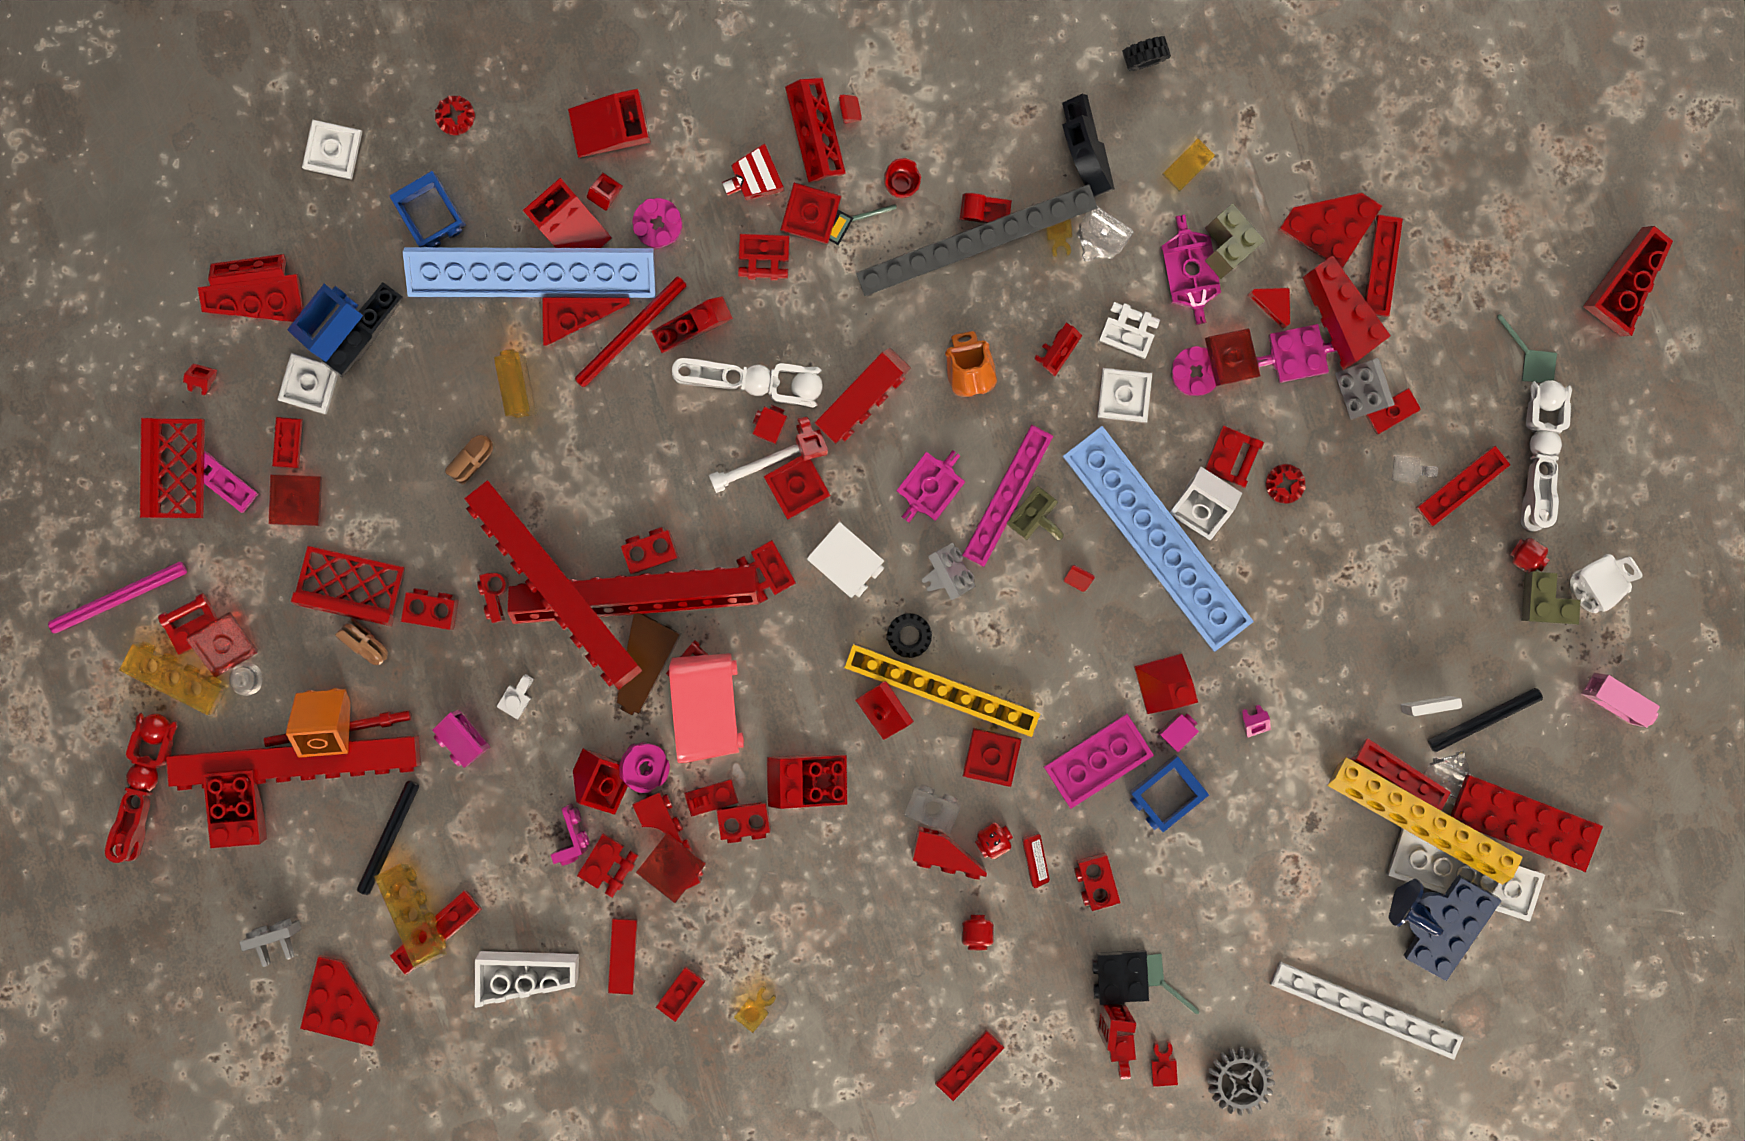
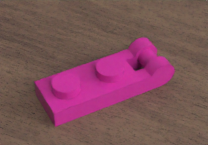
[190,451,259,513]

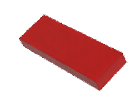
[208,254,286,286]
[608,918,638,995]
[935,1030,1004,1101]

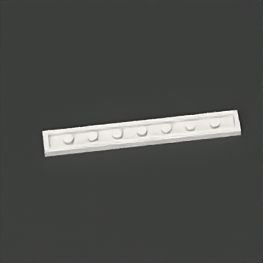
[1270,961,1464,1060]

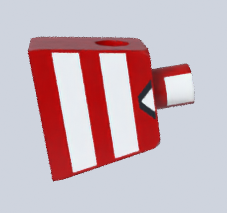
[722,144,785,200]

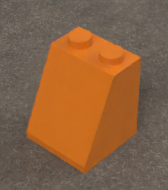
[286,688,351,757]

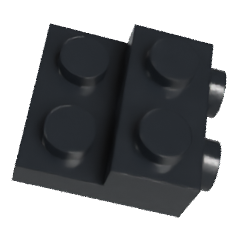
[1092,950,1149,1005]

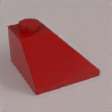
[1134,653,1198,714]
[573,748,628,815]

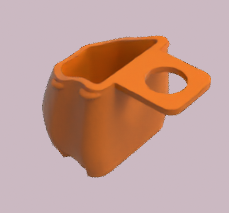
[945,331,997,397]

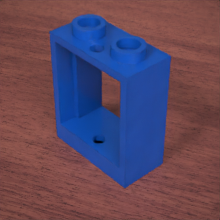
[390,171,466,248]
[287,284,363,362]
[1129,755,1209,832]

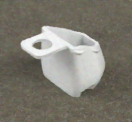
[1570,554,1643,613]

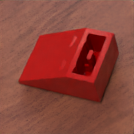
[568,89,651,158]
[523,178,612,248]
[767,755,847,809]
[203,770,267,848]
[912,826,987,880]

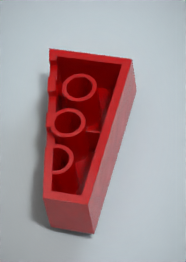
[1583,226,1673,336]
[1302,255,1391,370]
[815,348,911,444]

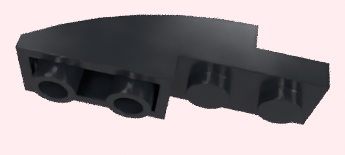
[1062,94,1115,198]
[321,282,403,377]

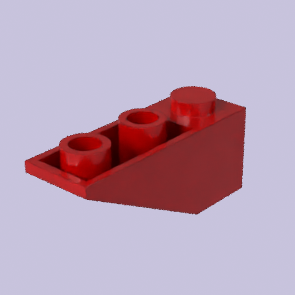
[651,296,733,353]

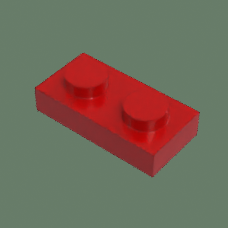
[655,966,705,1022]

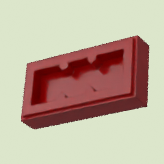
[1366,388,1421,435]
[272,417,303,468]

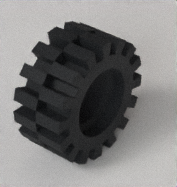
[1122,36,1171,71]
[887,613,932,658]

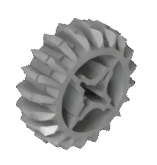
[1207,1047,1275,1116]

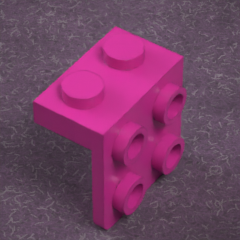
[551,803,590,866]

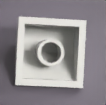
[1170,467,1242,540]

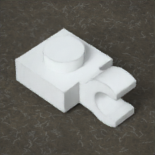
[497,674,534,720]

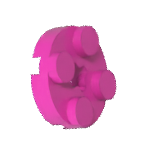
[632,198,683,249]
[1171,346,1222,396]
[619,742,670,793]

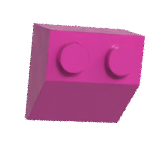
[433,710,490,768]

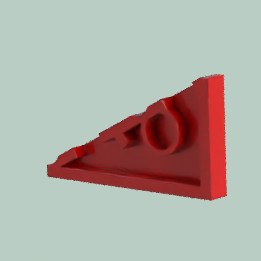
[542,297,630,346]

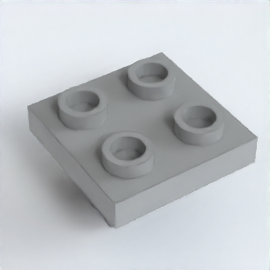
[1335,358,1395,420]
[922,543,976,600]
[239,918,302,967]

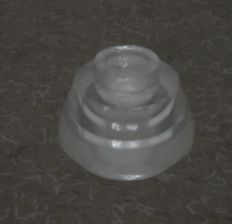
[229,662,263,696]

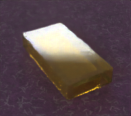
[1162,139,1215,192]

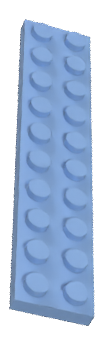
[403,247,656,298]
[1062,426,1254,652]

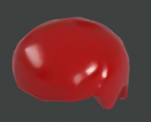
[884,158,921,199]

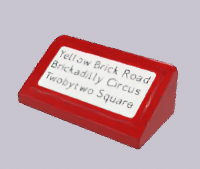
[1022,834,1050,888]

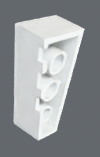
[475,951,579,1008]

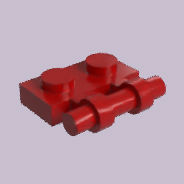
[738,234,790,281]
[736,540,796,603]
[577,833,639,898]

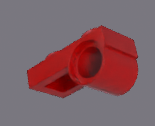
[959,193,1012,223]
[477,573,509,623]

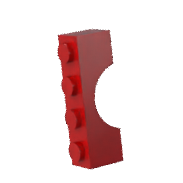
[632,790,704,895]

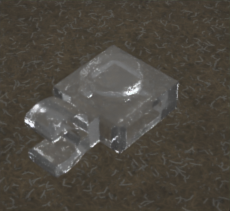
[1392,456,1438,483]

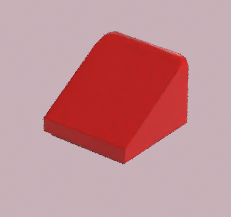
[839,95,862,124]
[587,172,623,211]
[1064,565,1095,592]

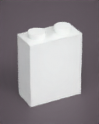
[807,522,884,598]

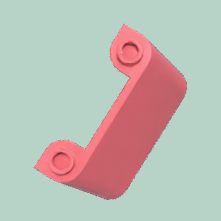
[669,653,744,763]

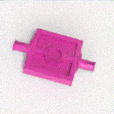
[1256,324,1337,383]
[896,450,965,523]

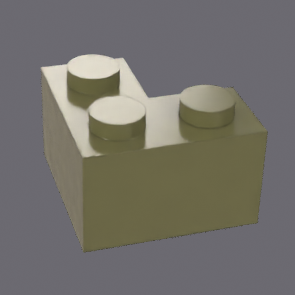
[1205,203,1265,279]
[1521,572,1581,625]

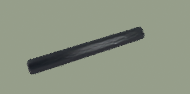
[1428,688,1543,752]
[357,781,419,896]

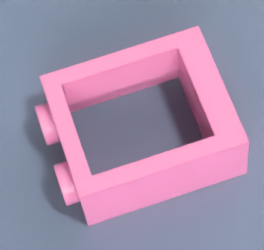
[1581,673,1660,728]

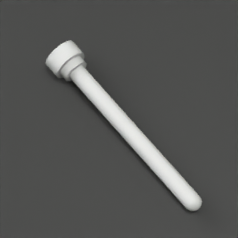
[709,444,800,493]

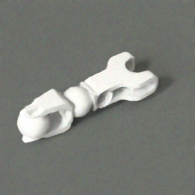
[672,358,823,408]
[1521,380,1572,532]

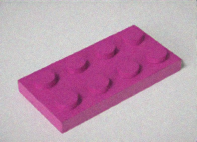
[1043,713,1154,809]

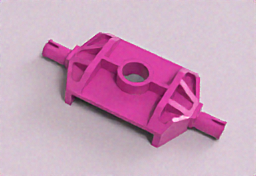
[1160,214,1221,325]

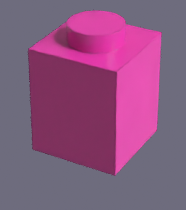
[1158,712,1199,752]

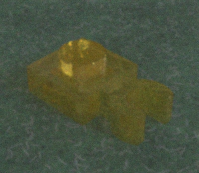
[1046,219,1073,257]
[734,986,776,1033]

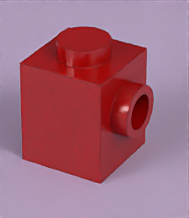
[753,404,788,445]

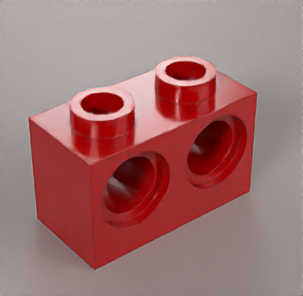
[621,527,679,574]
[401,588,459,630]
[717,801,771,843]
[1074,853,1121,911]

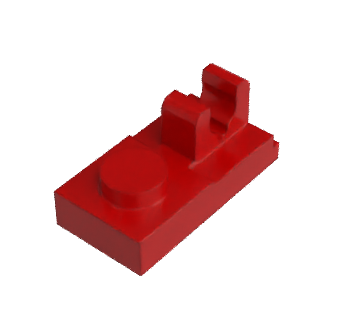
[1035,322,1082,376]
[684,779,739,817]

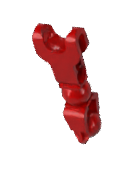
[105,713,178,863]

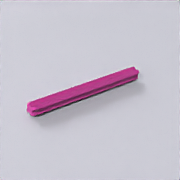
[48,562,187,633]

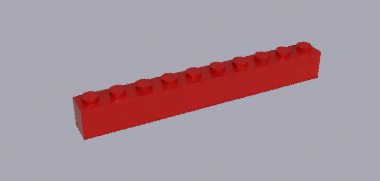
[464,480,642,690]
[507,565,759,624]
[166,735,421,791]

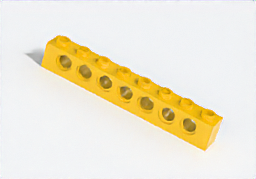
[844,644,1040,737]
[1327,757,1523,885]

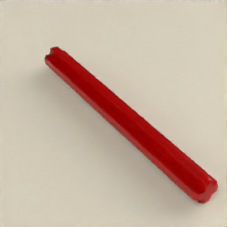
[575,276,686,387]

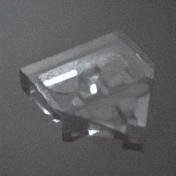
[1077,206,1134,262]
[1424,751,1472,805]

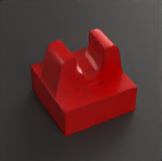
[183,363,217,395]

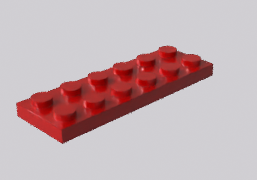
[1450,774,1603,872]

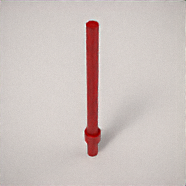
[264,710,412,747]

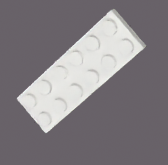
[1387,828,1545,922]

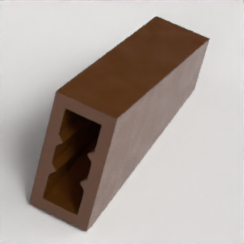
[616,613,681,715]

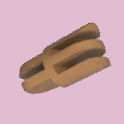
[445,435,493,485]
[335,618,388,665]

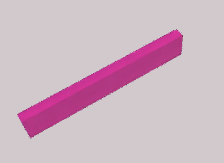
[962,425,1053,567]

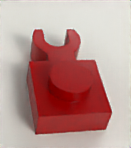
[1151,1042,1178,1087]

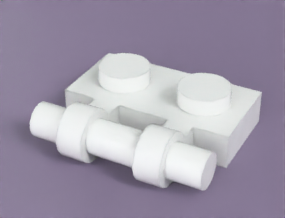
[1099,302,1160,359]

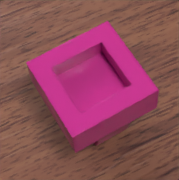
[1242,705,1271,738]

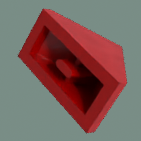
[1248,288,1290,329]

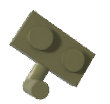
[1007,486,1064,540]

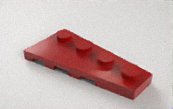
[198,274,304,322]

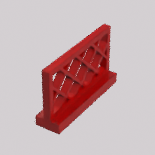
[140,418,205,518]
[291,546,405,627]

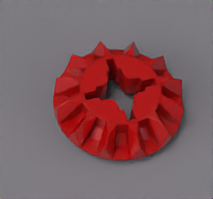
[435,95,475,135]
[1266,464,1306,504]

